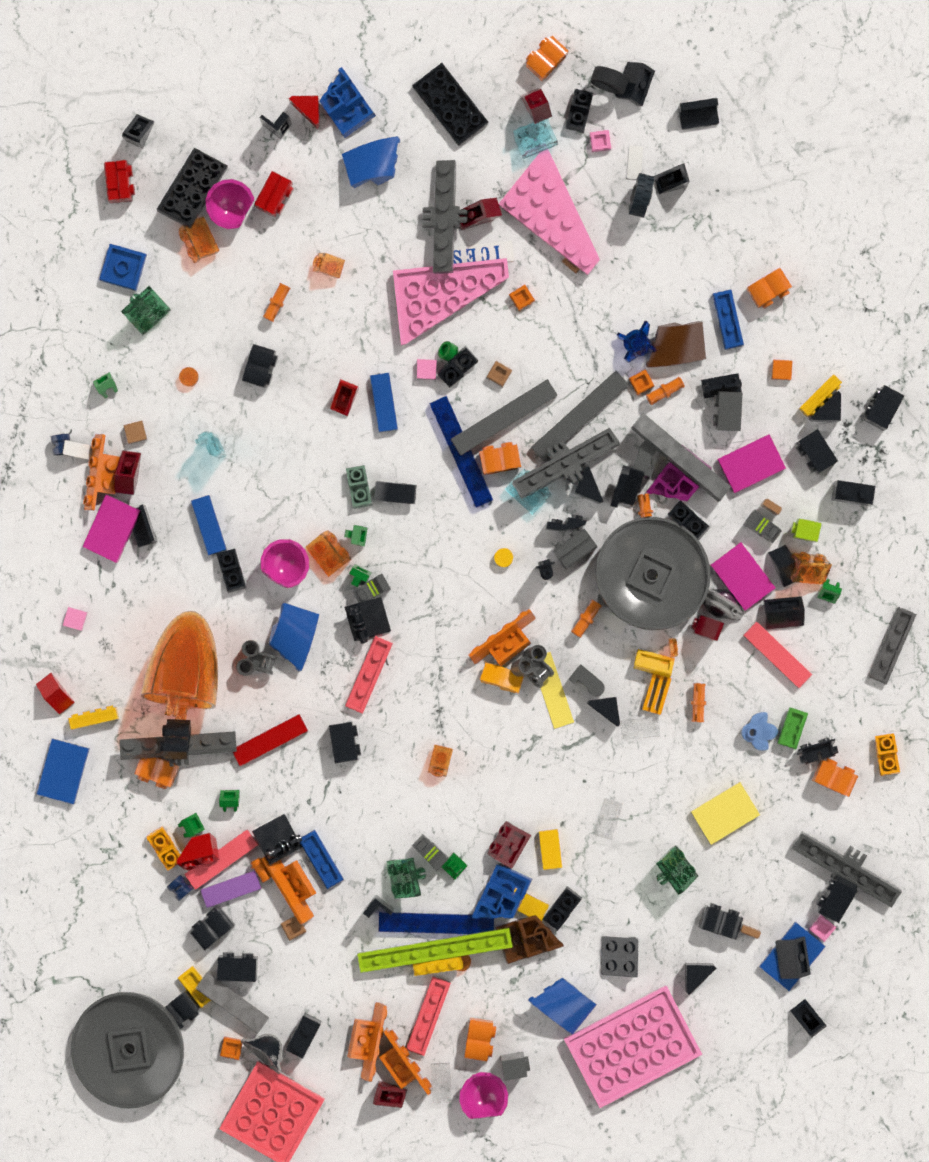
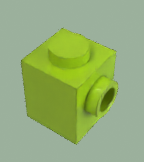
[791,518,822,543]

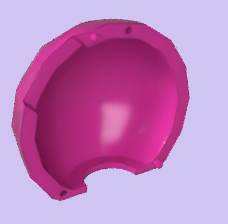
[205,179,254,229]
[260,539,309,588]
[459,1072,508,1119]

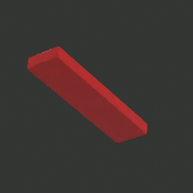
[233,714,308,766]

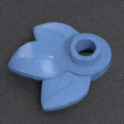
[741,712,779,751]

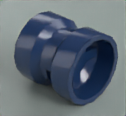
[50,434,70,456]
[166,874,193,901]

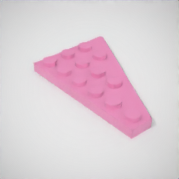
[499,147,600,275]
[393,258,509,345]

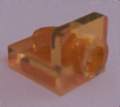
[313,253,345,279]
[428,745,453,777]

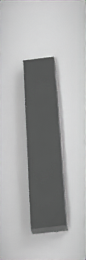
[531,371,629,461]
[450,379,558,456]
[631,413,731,502]

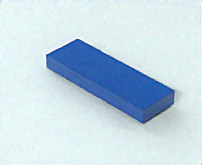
[712,289,744,350]
[370,373,398,433]
[191,495,227,555]
[300,830,344,889]

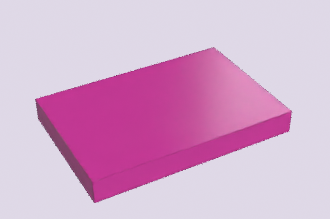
[717,434,786,493]
[82,495,141,563]
[710,542,775,611]

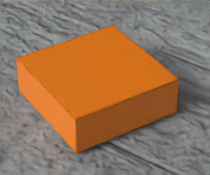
[509,284,535,311]
[772,359,793,380]
[629,369,654,395]
[220,1036,242,1060]

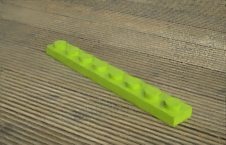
[357,928,513,973]

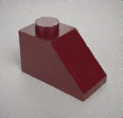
[520,88,552,124]
[459,197,502,230]
[115,450,141,495]
[691,615,724,641]

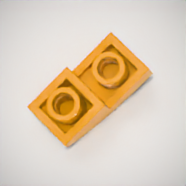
[480,663,524,694]
[875,733,900,776]
[146,826,181,871]

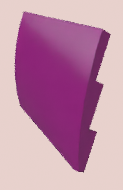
[646,445,712,502]

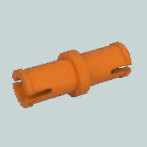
[263,283,291,322]
[646,377,685,406]
[571,600,602,638]
[691,683,706,722]

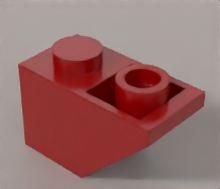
[177,833,219,870]

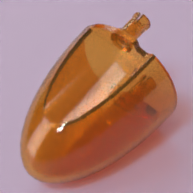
[140,611,218,720]

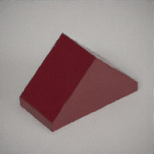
[373,1081,408,1108]

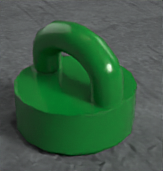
[438,341,458,362]

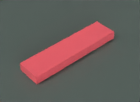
[743,622,812,688]
[345,636,393,714]
[184,829,259,890]
[406,976,451,1056]

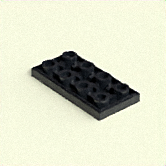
[412,63,489,146]
[157,148,228,229]

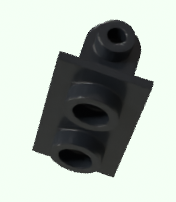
[701,373,742,399]
[535,559,555,580]
[797,738,839,765]

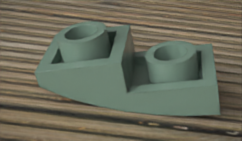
[346,465,372,509]

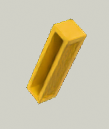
[799,374,842,417]
[68,705,119,730]
[413,956,463,976]

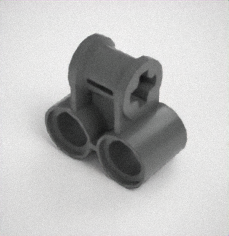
[236,640,278,676]
[511,645,554,688]

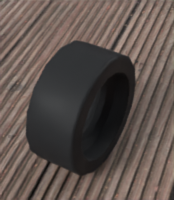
[590,66,629,94]

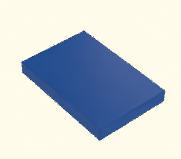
[37,738,90,804]
[759,922,826,991]

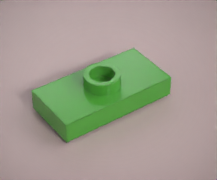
[777,707,808,750]

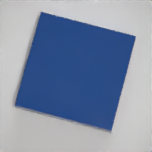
[99,244,147,291]

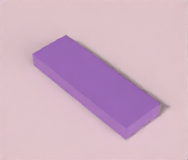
[201,870,262,908]

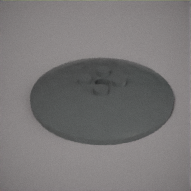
[596,517,711,630]
[71,992,184,1109]

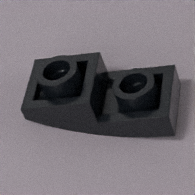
[565,89,593,133]
[437,346,478,388]
[374,481,417,504]
[668,500,710,540]
[546,514,587,531]
[217,548,247,593]
[543,886,582,931]

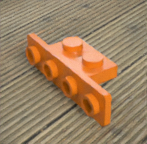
[83,434,120,511]
[468,609,536,666]
[262,857,316,925]
[347,1002,387,1082]
[379,1028,432,1095]

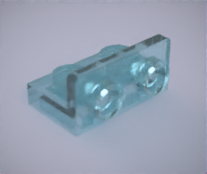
[513,119,558,159]
[195,431,226,459]
[505,469,552,515]

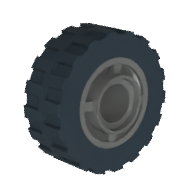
[629,173,654,218]

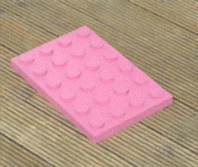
[564,985,702,1108]

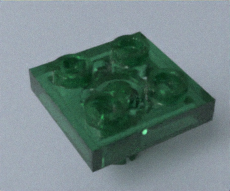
[121,286,171,335]
[656,845,698,895]
[387,857,426,899]

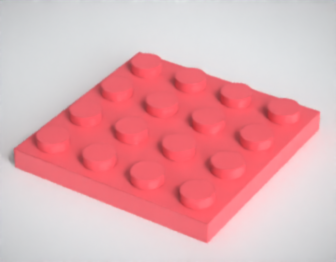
[219,1060,325,1162]

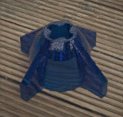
[617,321,656,362]

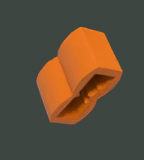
[526,36,569,81]
[746,268,792,309]
[479,442,521,475]
[134,757,180,789]
[812,758,858,797]
[464,1017,496,1061]

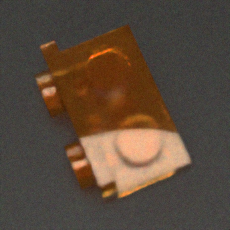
[179,216,220,263]
[305,530,351,577]
[790,552,832,584]

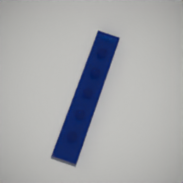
[429,396,493,508]
[378,912,494,934]

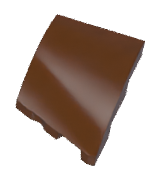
[646,321,706,368]
[495,915,564,964]

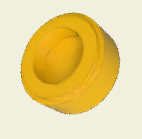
[494,548,513,567]

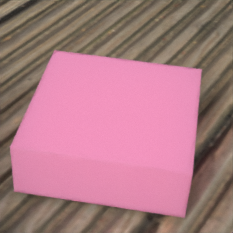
[590,130,611,152]
[417,359,437,380]
[63,607,88,631]
[809,915,837,942]

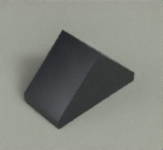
[122,114,154,149]
[654,163,690,194]
[809,391,841,422]
[574,466,604,504]
[768,545,801,587]
[586,697,620,727]
[685,963,717,995]
[790,999,827,1038]

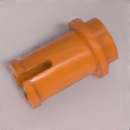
[637,494,653,518]
[250,857,271,883]

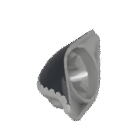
[703,589,744,620]
[241,1034,287,1074]

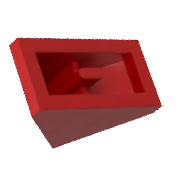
[289,95,320,129]
[330,379,359,416]
[36,672,75,714]

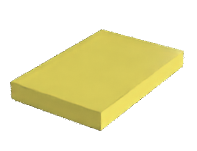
[691,782,760,845]

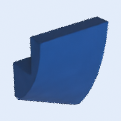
[319,67,376,138]
[342,136,400,189]
[269,603,319,672]
[472,863,533,918]
[528,977,597,1034]

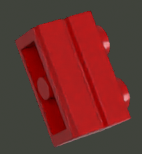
[104,160,135,204]
[254,171,294,217]

